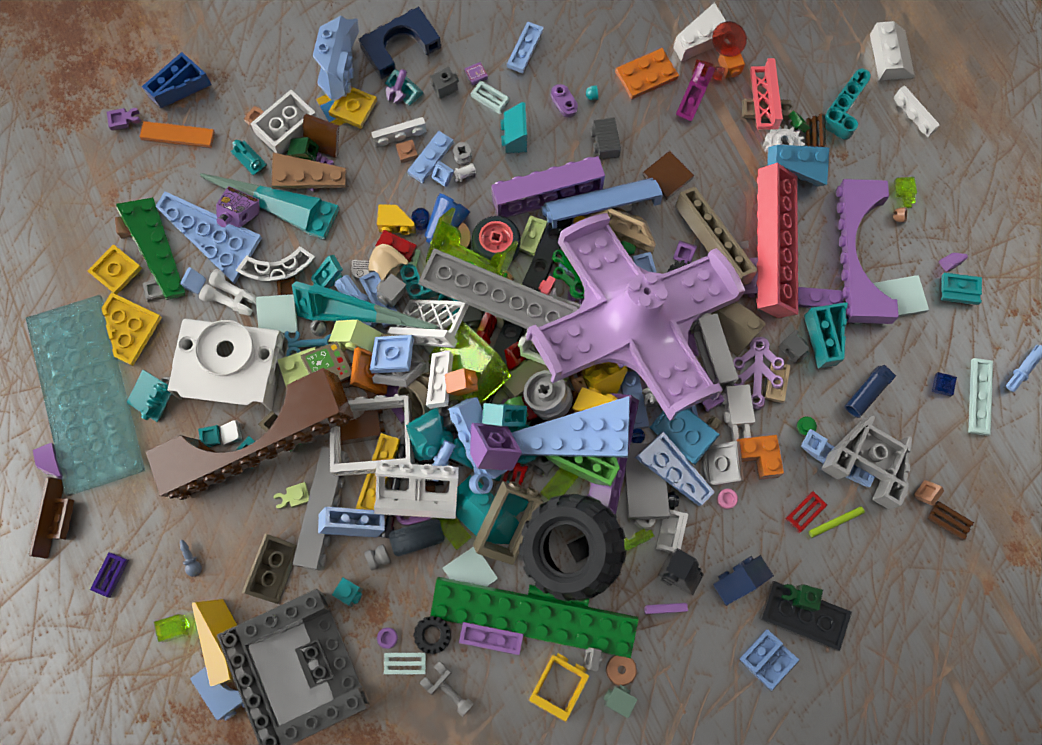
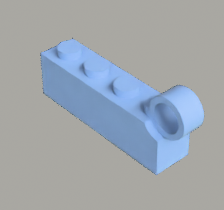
[448,397,508,494]

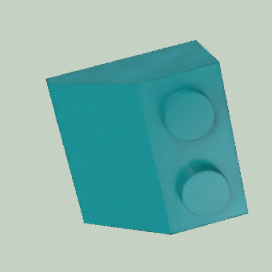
[500,102,527,153]

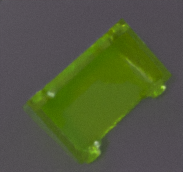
[428,321,512,404]

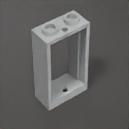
[693,313,739,391]

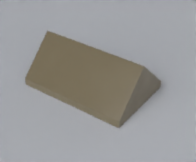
[242,534,297,604]

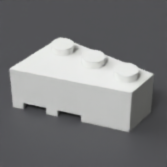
[674,2,731,62]

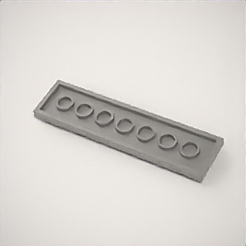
[418,249,578,329]

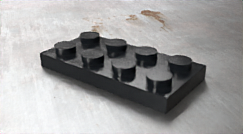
[760,581,852,651]

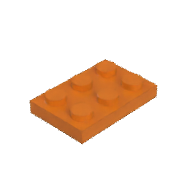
[615,48,679,100]

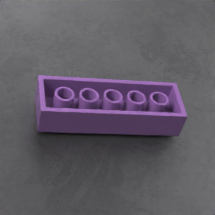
[491,156,605,218]

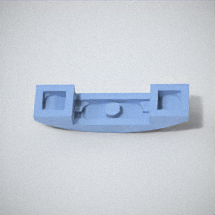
[801,429,875,488]

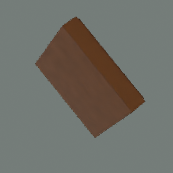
[303,113,339,158]
[642,151,694,199]

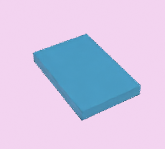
[649,409,720,465]

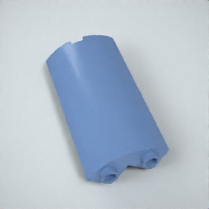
[541,178,663,229]

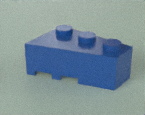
[142,52,212,108]

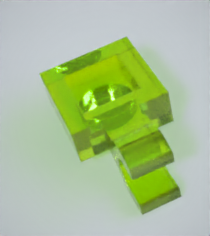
[894,177,917,208]

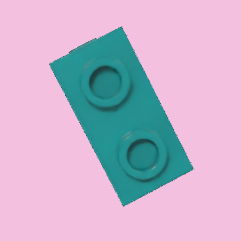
[230,139,267,176]

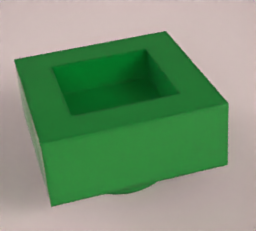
[788,110,810,133]

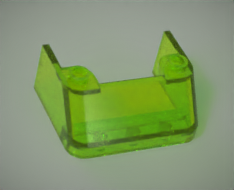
[426,207,518,277]

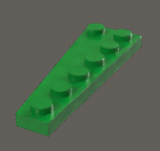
[116,197,185,300]

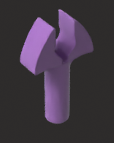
[386,69,407,104]

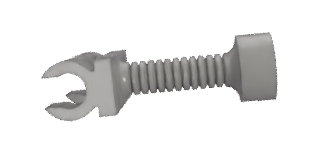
[420,661,474,717]

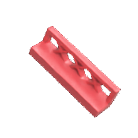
[750,58,783,130]

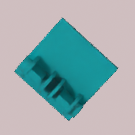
[126,369,172,422]

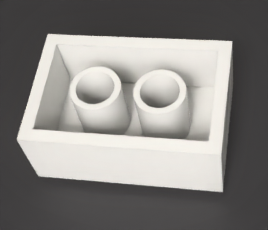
[251,90,317,154]

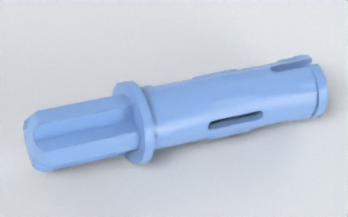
[1006,345,1042,392]

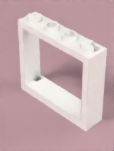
[330,394,414,476]

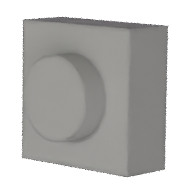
[583,648,602,671]

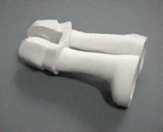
[199,269,256,316]

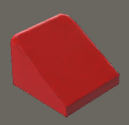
[504,341,527,370]

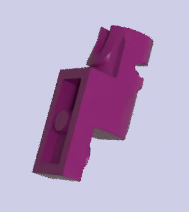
[676,62,716,121]

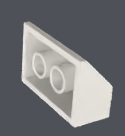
[870,21,915,81]

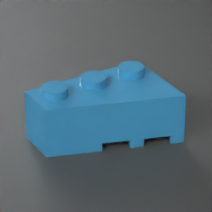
[767,145,829,187]

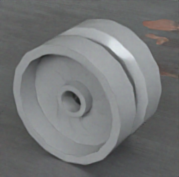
[523,370,573,421]

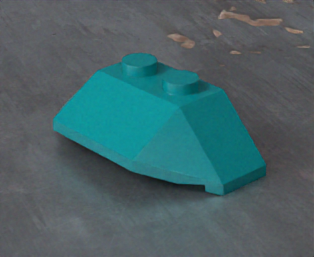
[455,475,519,544]

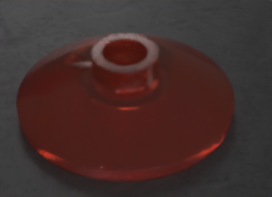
[712,21,747,57]

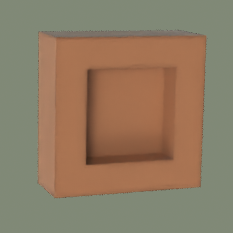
[243,105,264,126]
[395,140,418,163]
[914,480,944,506]

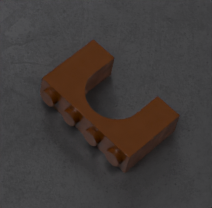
[340,363,386,445]

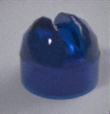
[631,428,645,444]

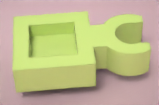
[273,482,310,509]

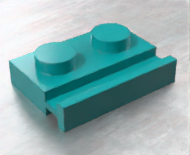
[941,272,982,305]

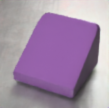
[673,240,697,264]
[939,253,968,272]

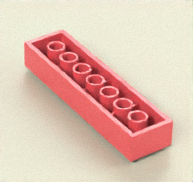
[756,163,798,319]

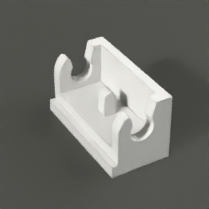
[656,509,688,553]

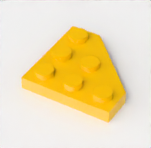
[101,292,162,366]

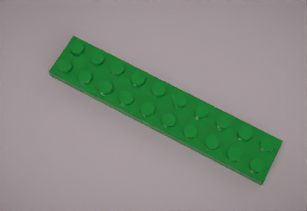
[430,577,639,658]

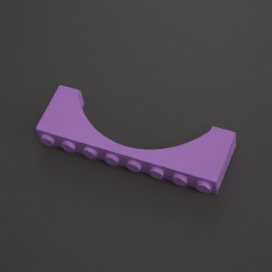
[836,179,899,324]

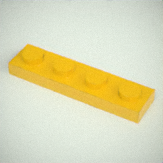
[355,433,401,510]

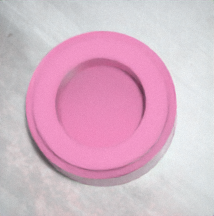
[717,489,738,509]

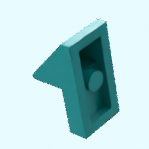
[311,255,343,288]

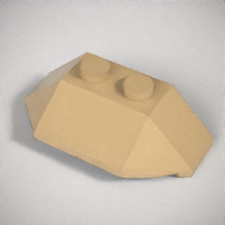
[587,208,656,254]

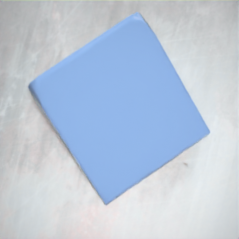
[180,267,206,294]

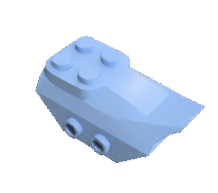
[313,16,359,100]

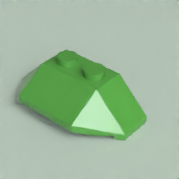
[544,456,620,486]

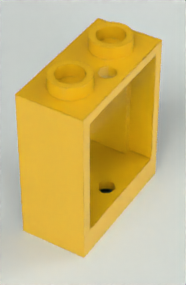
[529,653,589,722]

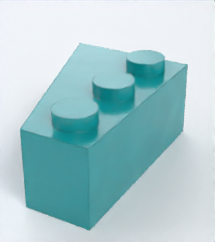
[804,302,848,369]

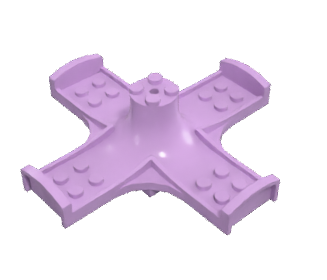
[526,213,745,421]

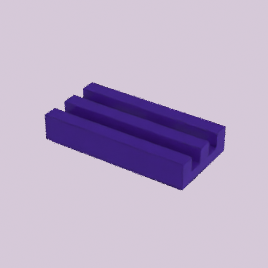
[90,552,129,598]

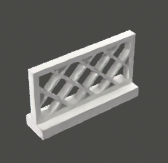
[387,300,469,348]

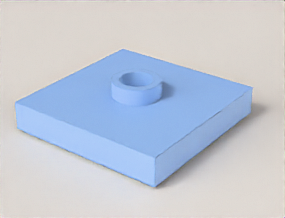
[370,335,414,373]

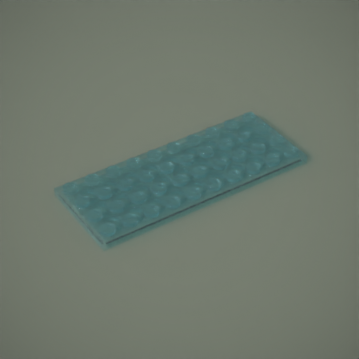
[26,295,145,496]

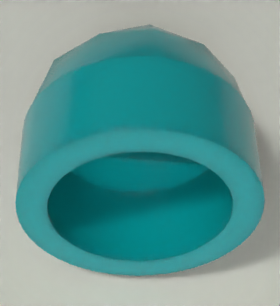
[586,85,599,100]

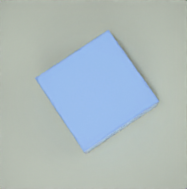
[431,161,454,187]

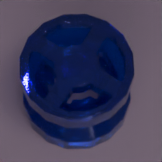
[411,208,430,231]

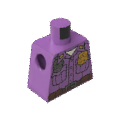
[216,186,259,227]

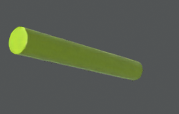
[808,506,865,538]

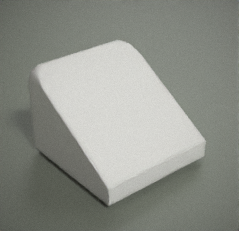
[219,420,243,446]

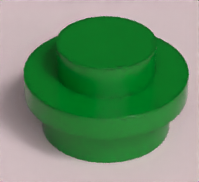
[797,416,817,436]

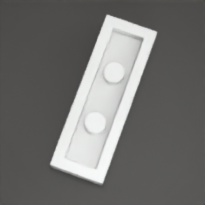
[893,86,940,137]
[371,117,427,147]
[426,351,453,409]

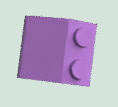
[470,423,522,470]

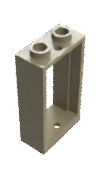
[473,481,543,565]

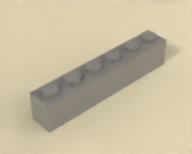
[293,447,350,571]

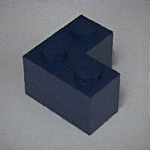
[713,555,774,606]

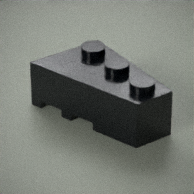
[658,548,704,595]

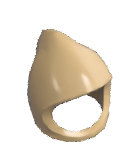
[368,244,408,281]

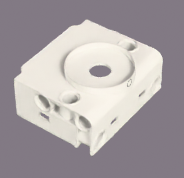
[167,319,287,411]

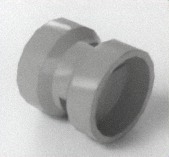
[365,544,391,571]

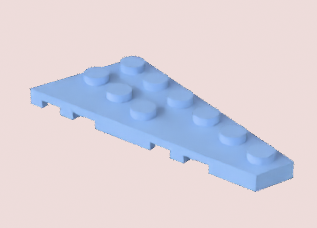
[155,192,262,284]
[511,396,630,457]

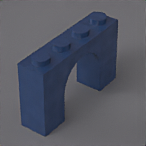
[358,6,441,80]

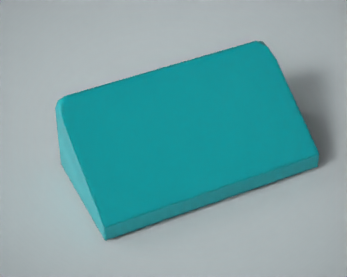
[385,69,424,106]

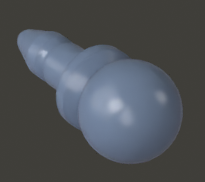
[180,540,202,577]

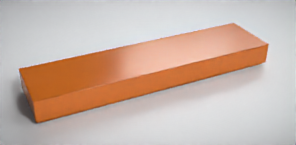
[140,121,215,148]

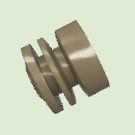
[398,371,450,421]

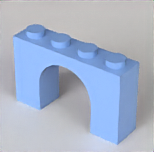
[190,667,244,721]

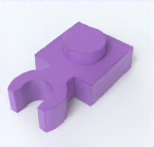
[107,108,141,131]

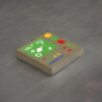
[301,341,352,381]

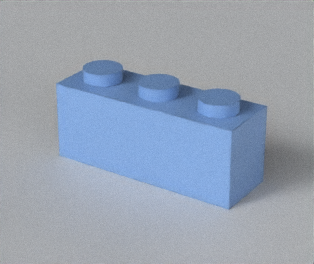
[318,506,385,538]

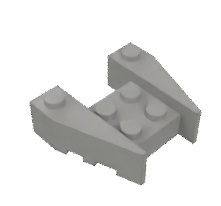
[821,415,912,510]

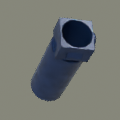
[845,365,896,418]

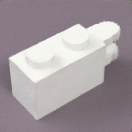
[721,385,755,441]

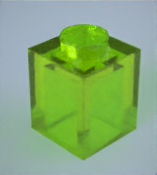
[154,614,190,642]

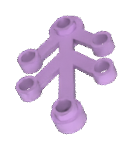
[733,337,784,410]

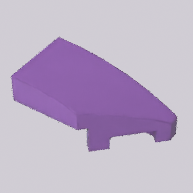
[33,442,63,479]

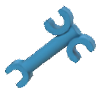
[285,331,331,356]

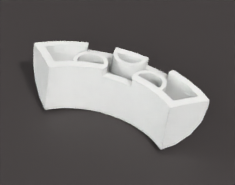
[236,246,316,281]

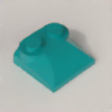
[406,408,453,461]

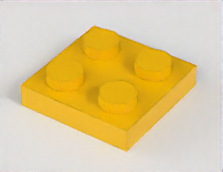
[329,87,377,129]
[87,244,142,295]

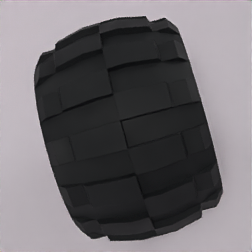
[519,494,627,602]

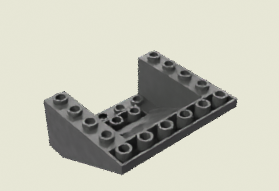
[217,589,370,745]

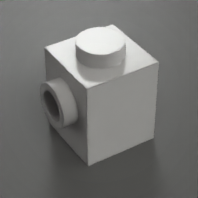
[376,274,406,308]

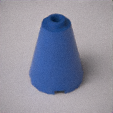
[425,193,470,247]

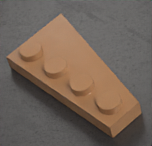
[272,153,346,189]

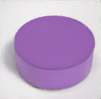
[377,628,398,649]

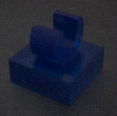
[932,372,957,397]

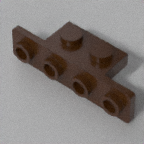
[29,477,74,559]

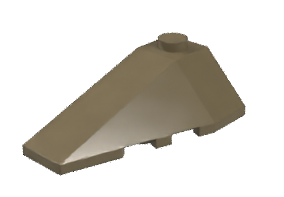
[711,302,766,357]

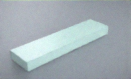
[968,358,993,436]

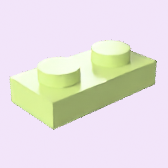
[520,215,547,256]

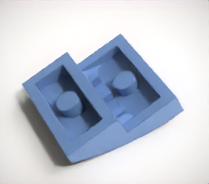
[740,629,799,691]

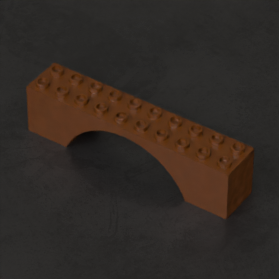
[146,368,354,500]

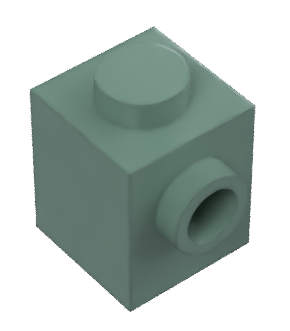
[603,685,638,718]

